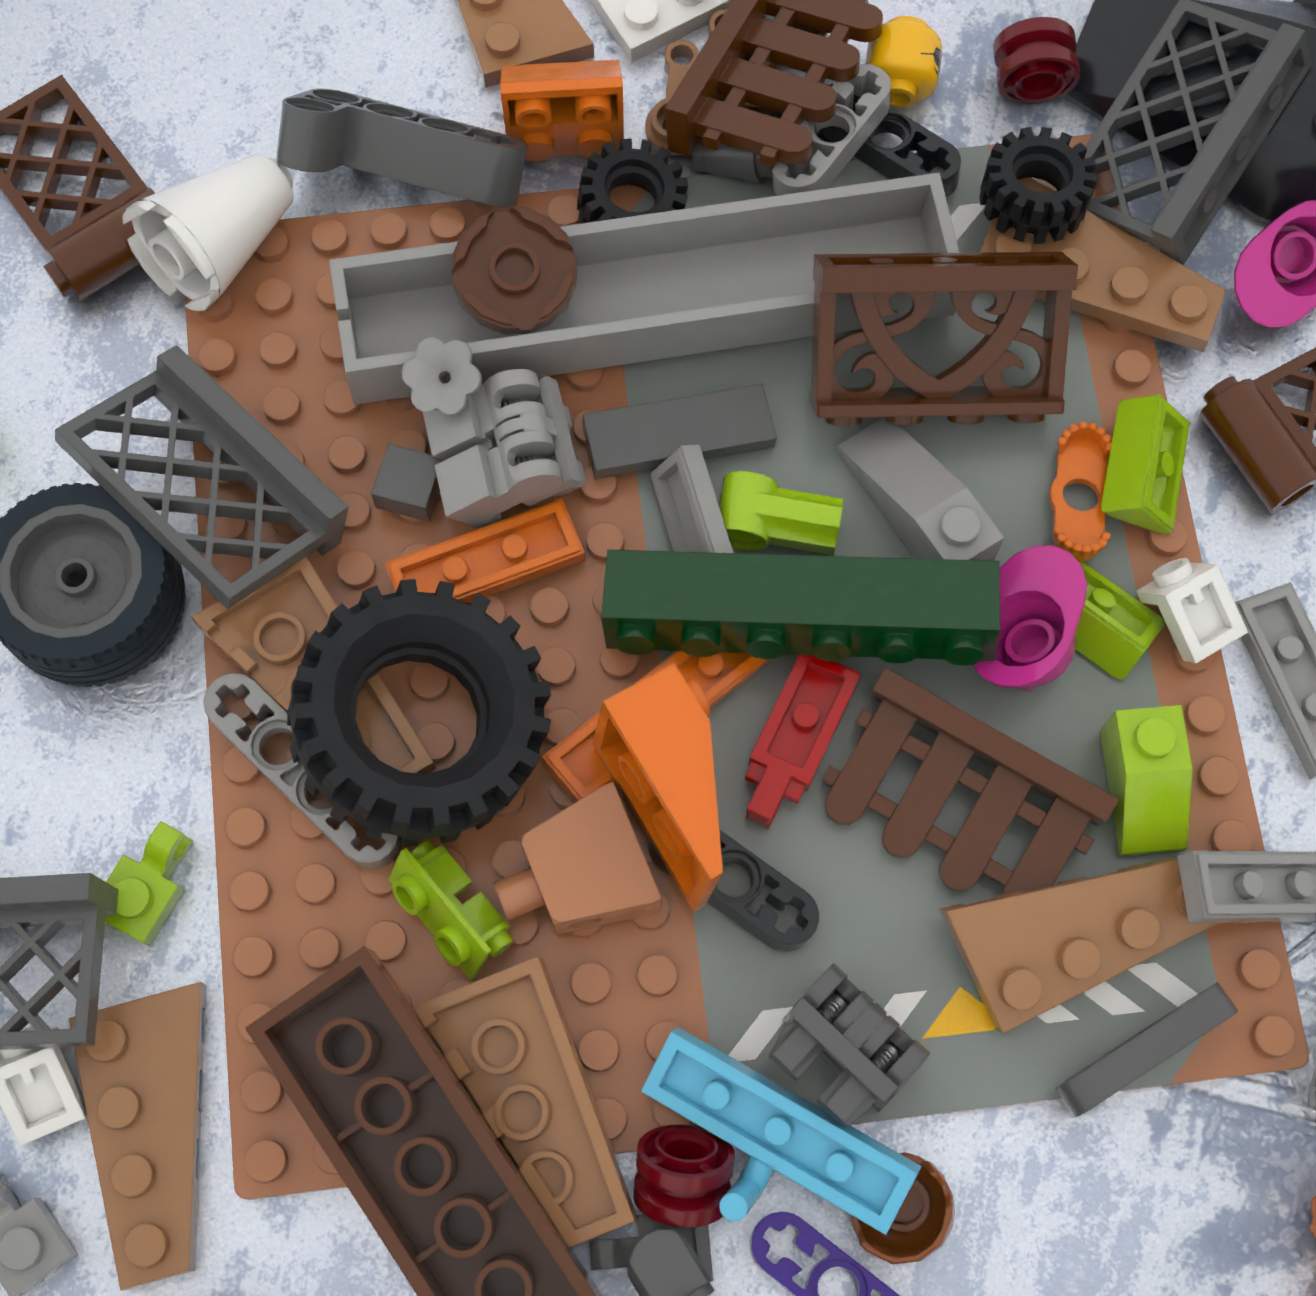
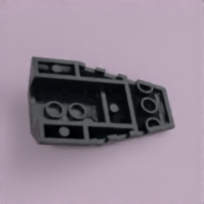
[1062,0,1316,224]

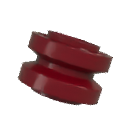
[993,17,1080,104]
[633,1125,735,1227]

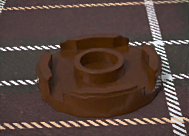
[452,208,577,334]

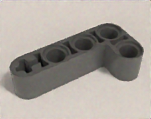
[276,89,527,207]

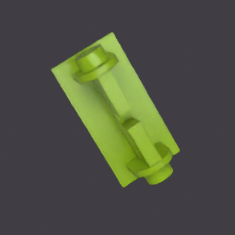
[388,840,514,980]

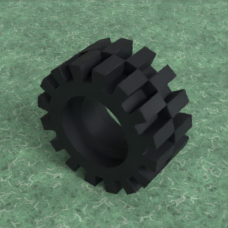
[979,127,1098,244]
[577,138,688,224]

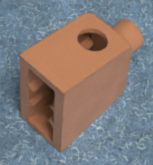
[493,782,662,934]

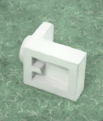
[1136,558,1248,663]
[0,1027,86,1147]

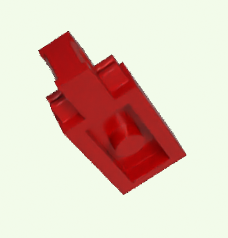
[744,655,862,829]

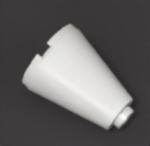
[122,154,294,311]

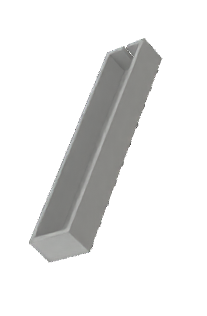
[329,172,960,405]

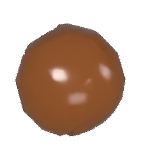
[849,1152,955,1264]

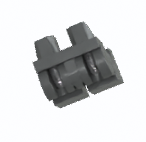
[769,963,930,1127]

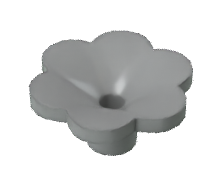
[401,337,482,416]

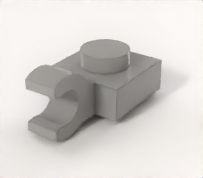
[0,1174,78,1296]

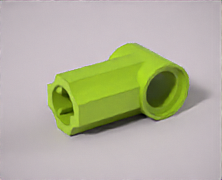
[718,471,844,556]

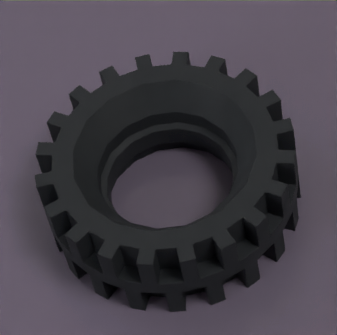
[287,579,551,847]

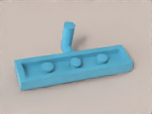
[641,1027,922,1235]

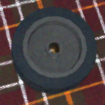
[0,483,186,687]

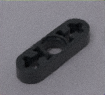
[818,83,961,197]
[648,830,819,952]

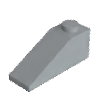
[836,417,1005,561]

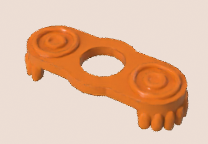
[1048,421,1111,562]

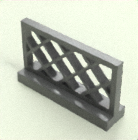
[1057,0,1313,265]
[55,345,348,609]
[0,873,118,1050]

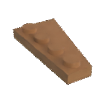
[980,178,1226,352]
[191,557,436,774]
[939,856,1218,1034]
[412,956,639,1248]
[68,982,206,1291]

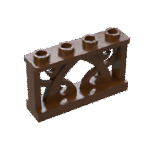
[810,252,1078,426]

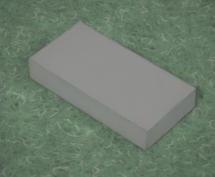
[650,444,733,553]

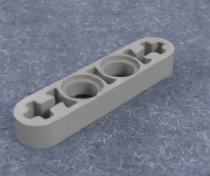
[203,673,402,870]

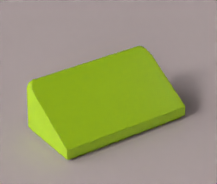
[1101,394,1190,535]
[1075,562,1166,680]

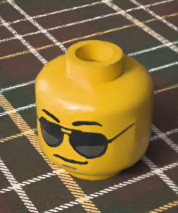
[865,16,942,109]

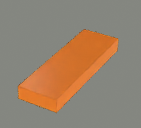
[385,498,586,604]

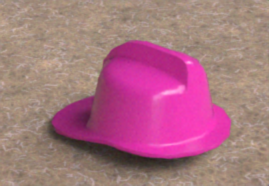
[1234,200,1316,328]
[973,545,1087,692]

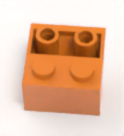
[500,59,624,162]

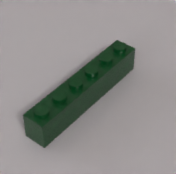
[601,550,1000,666]

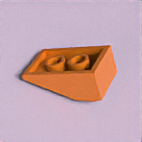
[593,663,723,912]

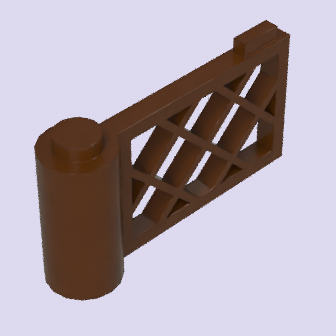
[0,74,155,301]
[1199,347,1316,514]

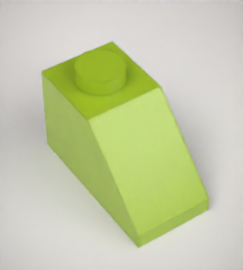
[1099,705,1192,857]

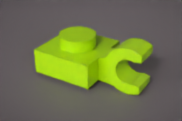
[105,821,193,947]

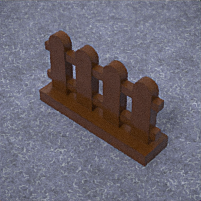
[665,0,883,169]
[821,667,1119,895]

